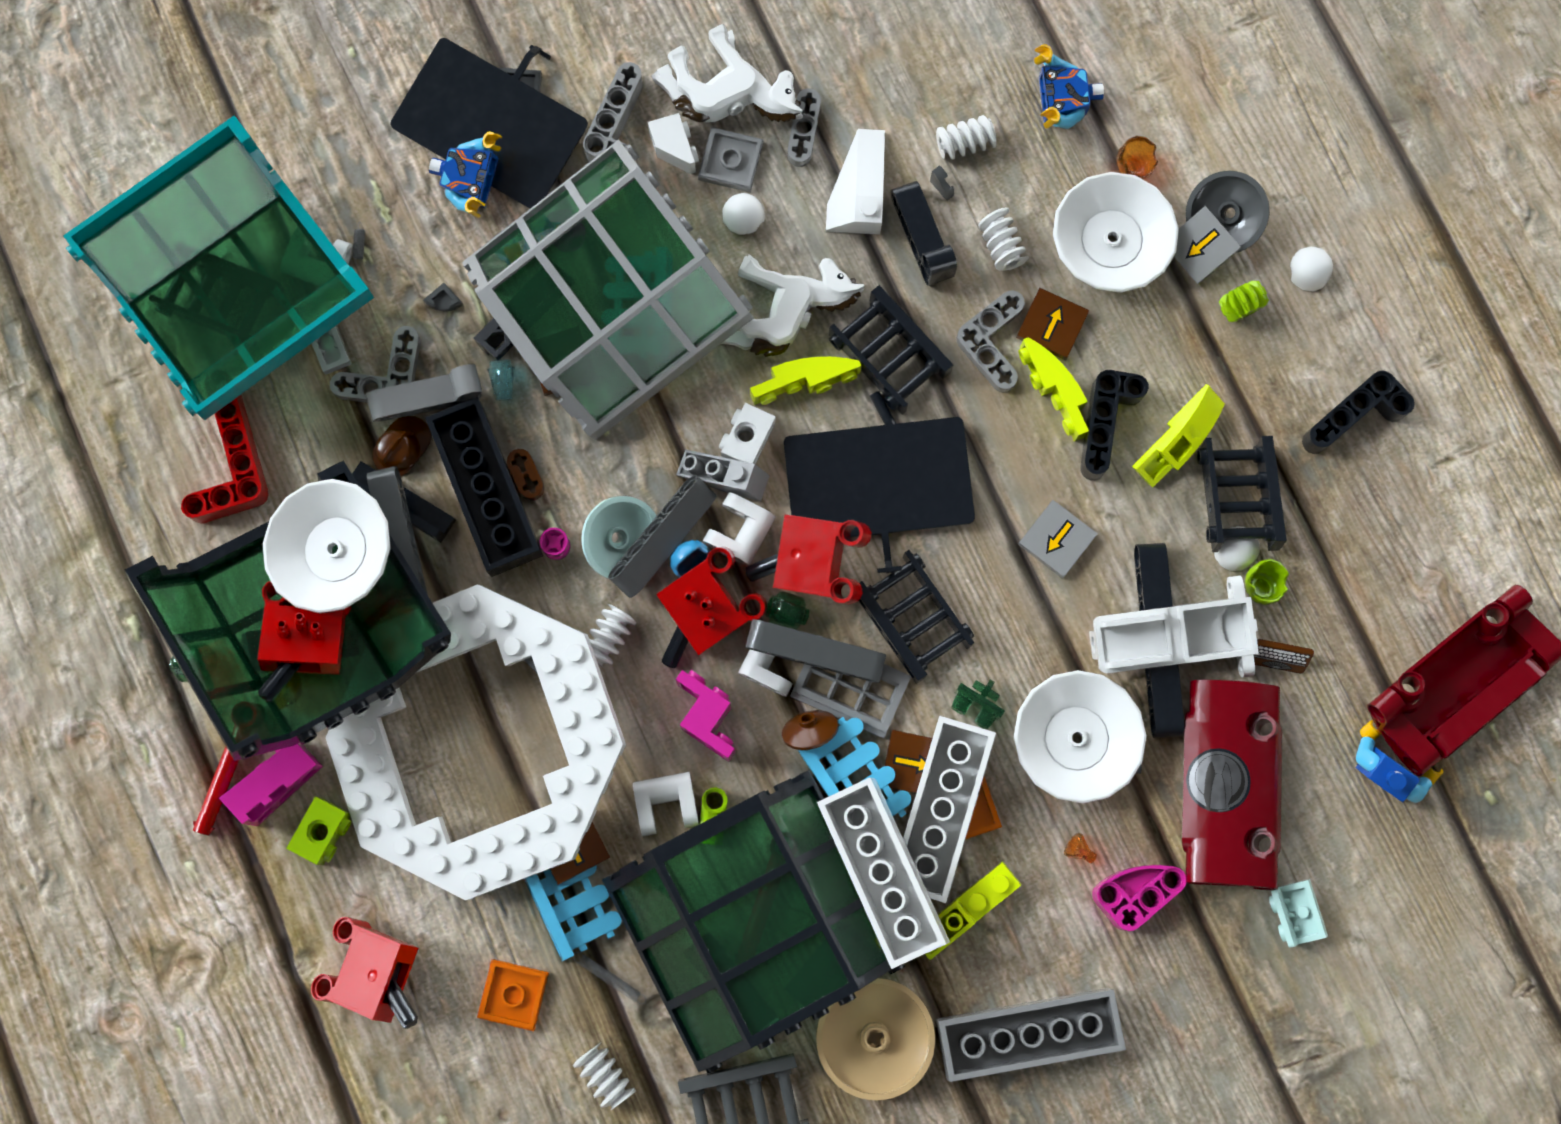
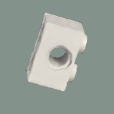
[719,403,776,464]

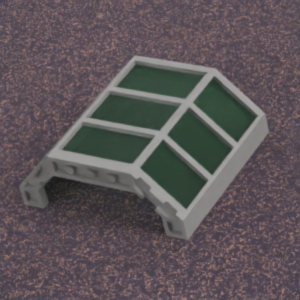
[462,139,754,440]

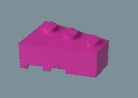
[219,743,323,826]

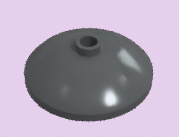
[1186,171,1270,253]

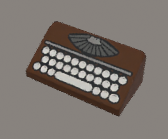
[1253,639,1314,674]

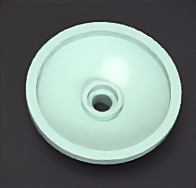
[581,496,657,579]

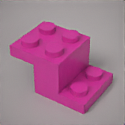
[676,670,736,762]

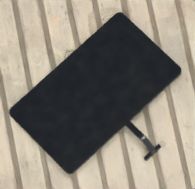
[390,38,588,209]
[783,417,975,574]

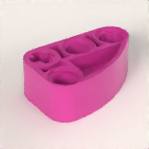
[1092,865,1186,931]

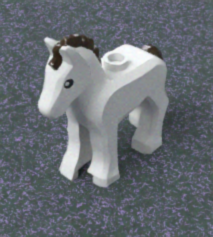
[651,24,803,122]
[714,255,865,357]

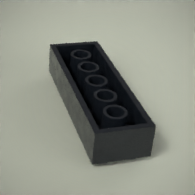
[425,397,544,577]

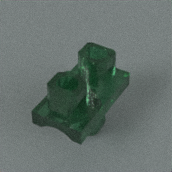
[951,679,1005,730]

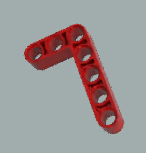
[181,372,269,523]

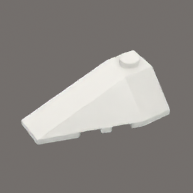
[826,129,885,235]

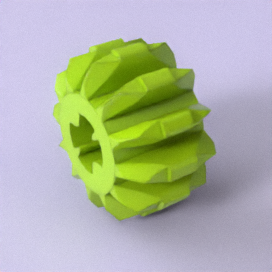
[1219,281,1269,322]

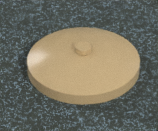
[816,978,935,1100]

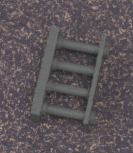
[678,1053,809,1124]

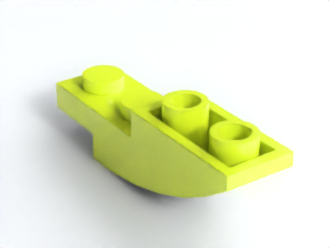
[1018,337,1089,442]
[750,356,861,405]
[1132,384,1225,487]
[925,861,1022,960]

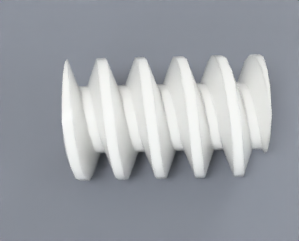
[936,115,996,159]
[978,207,1029,271]
[589,604,636,668]
[573,1042,636,1110]

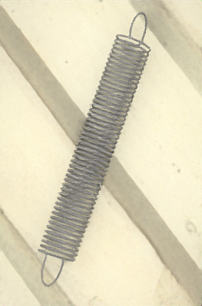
[573,952,646,1004]

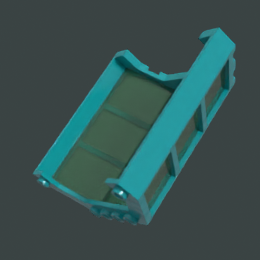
[63,115,375,420]

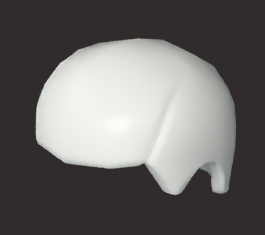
[722,193,765,235]
[1290,246,1333,292]
[1214,526,1260,571]

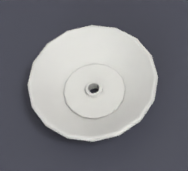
[1053,172,1179,293]
[263,479,390,613]
[1014,670,1147,803]

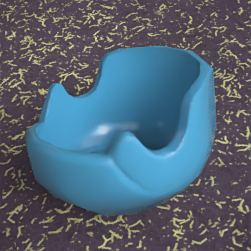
[670,540,715,578]

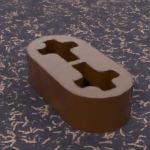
[507,449,545,501]

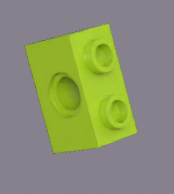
[286,796,351,865]

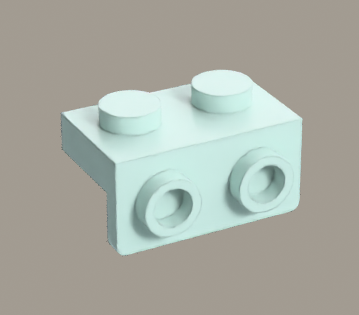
[1269,879,1328,948]

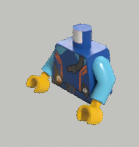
[1034,44,1104,129]
[429,131,502,218]
[1355,720,1443,803]

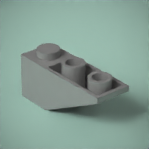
[676,449,770,501]

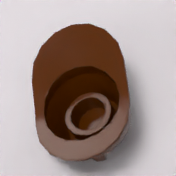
[373,416,431,475]

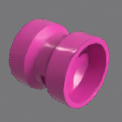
[539,527,571,560]

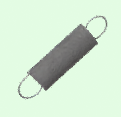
[352,222,365,265]

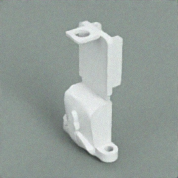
[1089,576,1259,678]

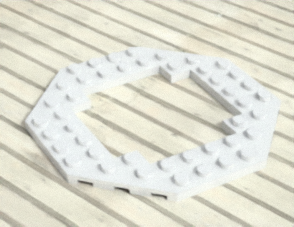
[326,584,626,900]

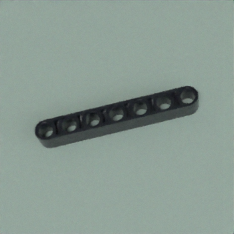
[1134,543,1184,738]

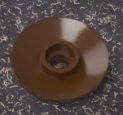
[782,710,839,750]

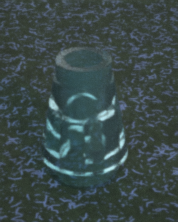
[487,359,515,401]

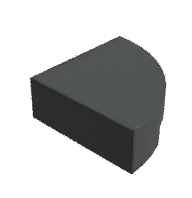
[930,165,954,201]
[423,283,463,312]

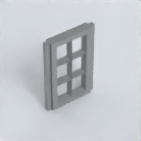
[790,635,911,739]

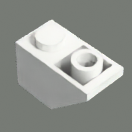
[648,113,699,174]

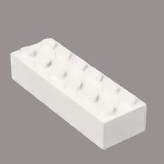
[903,716,996,903]
[817,777,950,969]

